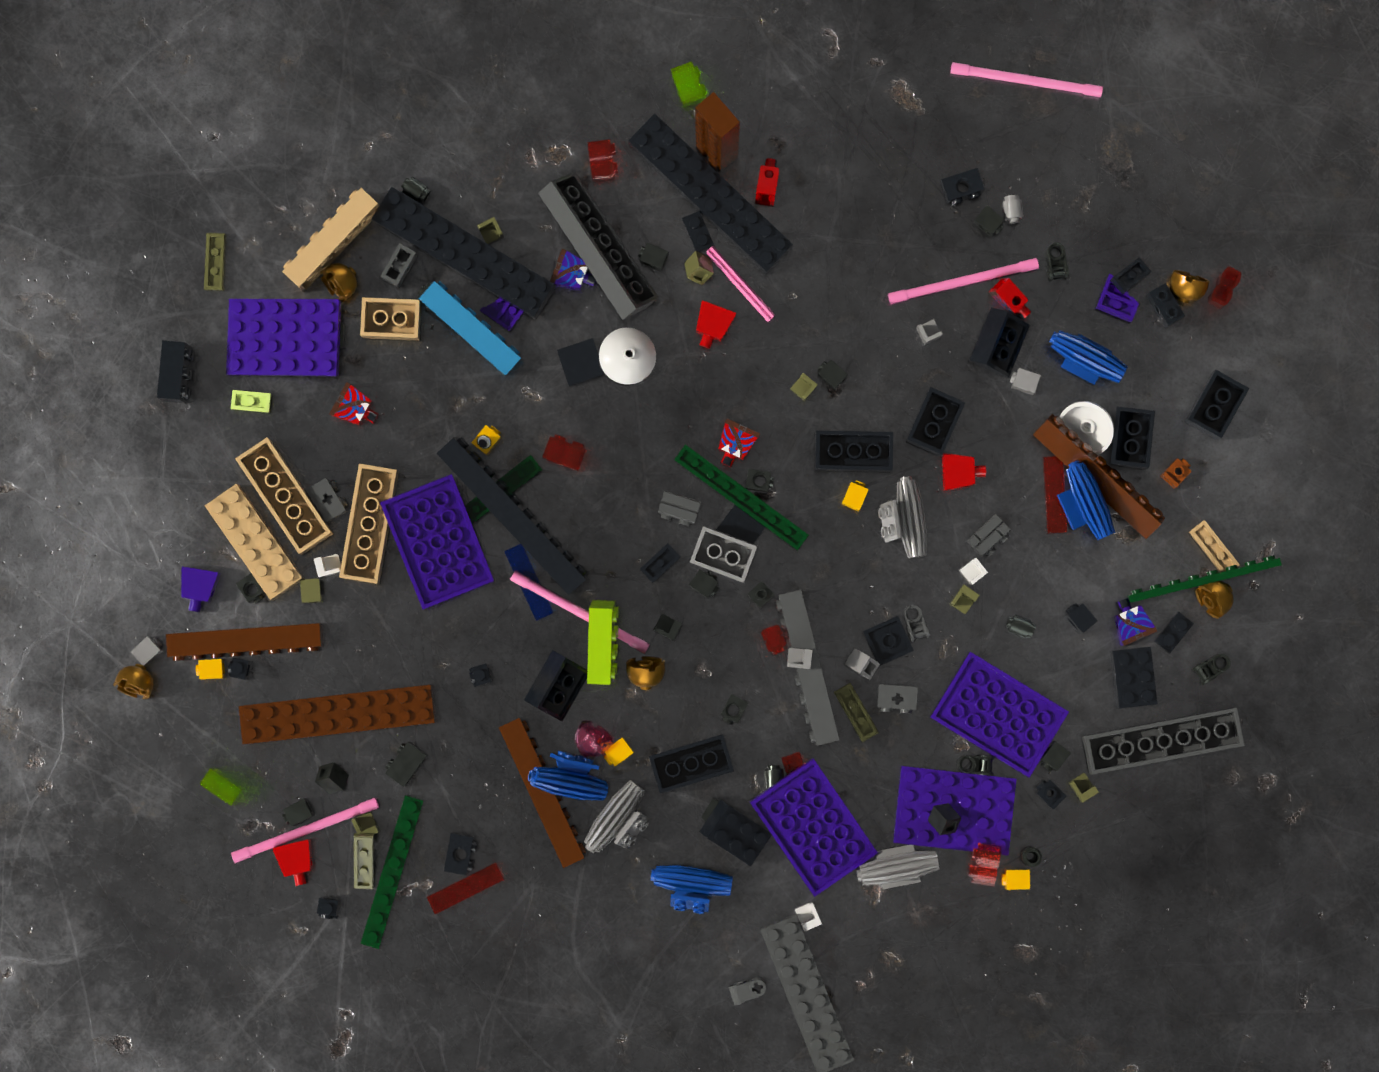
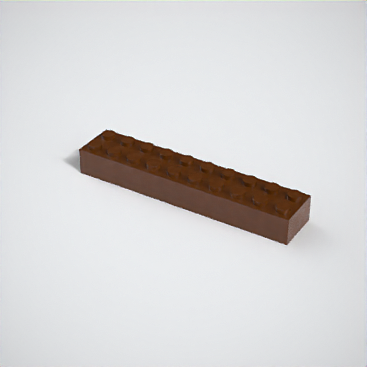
[695,92,740,173]
[239,685,437,745]

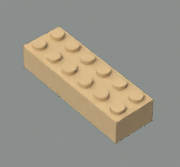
[282,188,379,292]
[235,437,333,555]
[339,464,399,585]
[205,484,304,601]

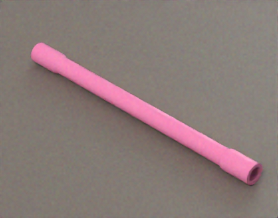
[950,62,1103,97]
[888,258,1039,304]
[510,570,650,654]
[231,797,379,863]

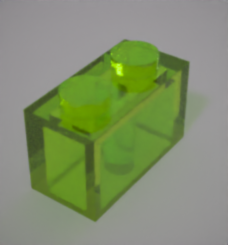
[670,61,707,108]
[200,768,245,806]

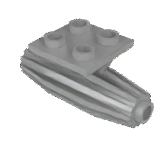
[878,476,927,558]
[584,780,650,854]
[856,845,939,889]

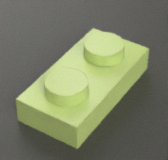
[231,390,272,413]

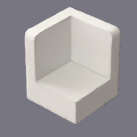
[314,554,341,578]
[959,558,988,585]
[795,902,822,932]

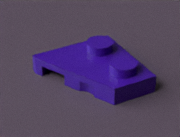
[1096,274,1139,322]
[479,298,524,332]

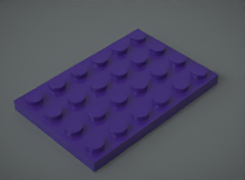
[226,299,341,376]
[380,474,494,609]
[930,652,1069,778]
[749,758,878,897]
[893,766,1017,856]

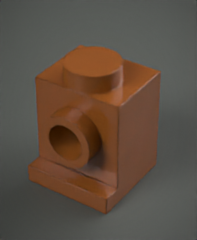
[1160,458,1192,489]

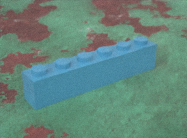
[418,281,521,375]

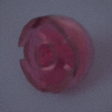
[574,720,613,757]

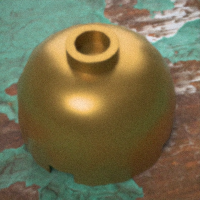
[320,263,357,302]
[1170,270,1210,303]
[1195,581,1234,619]
[626,656,665,690]
[113,664,154,699]

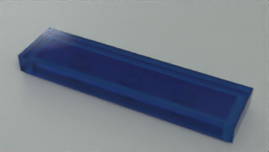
[504,544,554,621]

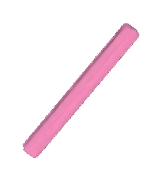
[706,246,775,322]

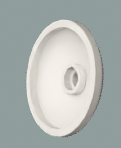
[599,327,656,385]
[1059,401,1114,455]

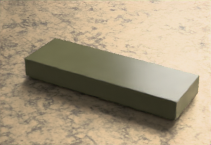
[204,233,226,291]
[834,683,879,742]
[354,833,374,889]

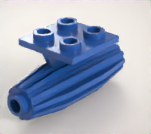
[1049,330,1128,385]
[1057,460,1115,540]
[528,751,608,801]
[650,865,733,914]

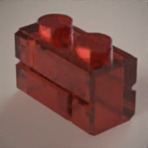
[760,625,786,655]

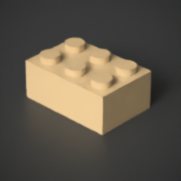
[360,297,422,341]

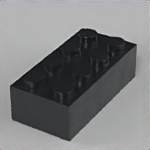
[815,430,893,472]
[649,734,734,793]

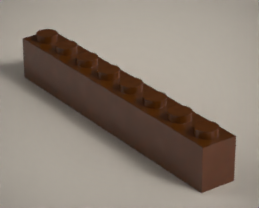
[1033,414,1165,539]
[166,623,323,661]
[499,718,587,868]

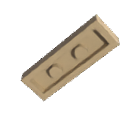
[1189,520,1240,573]

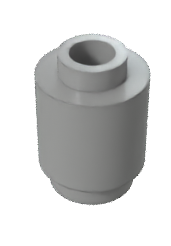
[1003,195,1024,224]

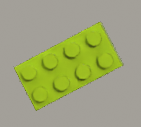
[587,600,619,685]

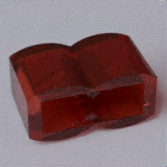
[587,139,618,182]
[1208,266,1241,309]
[542,434,586,471]
[968,843,1001,887]

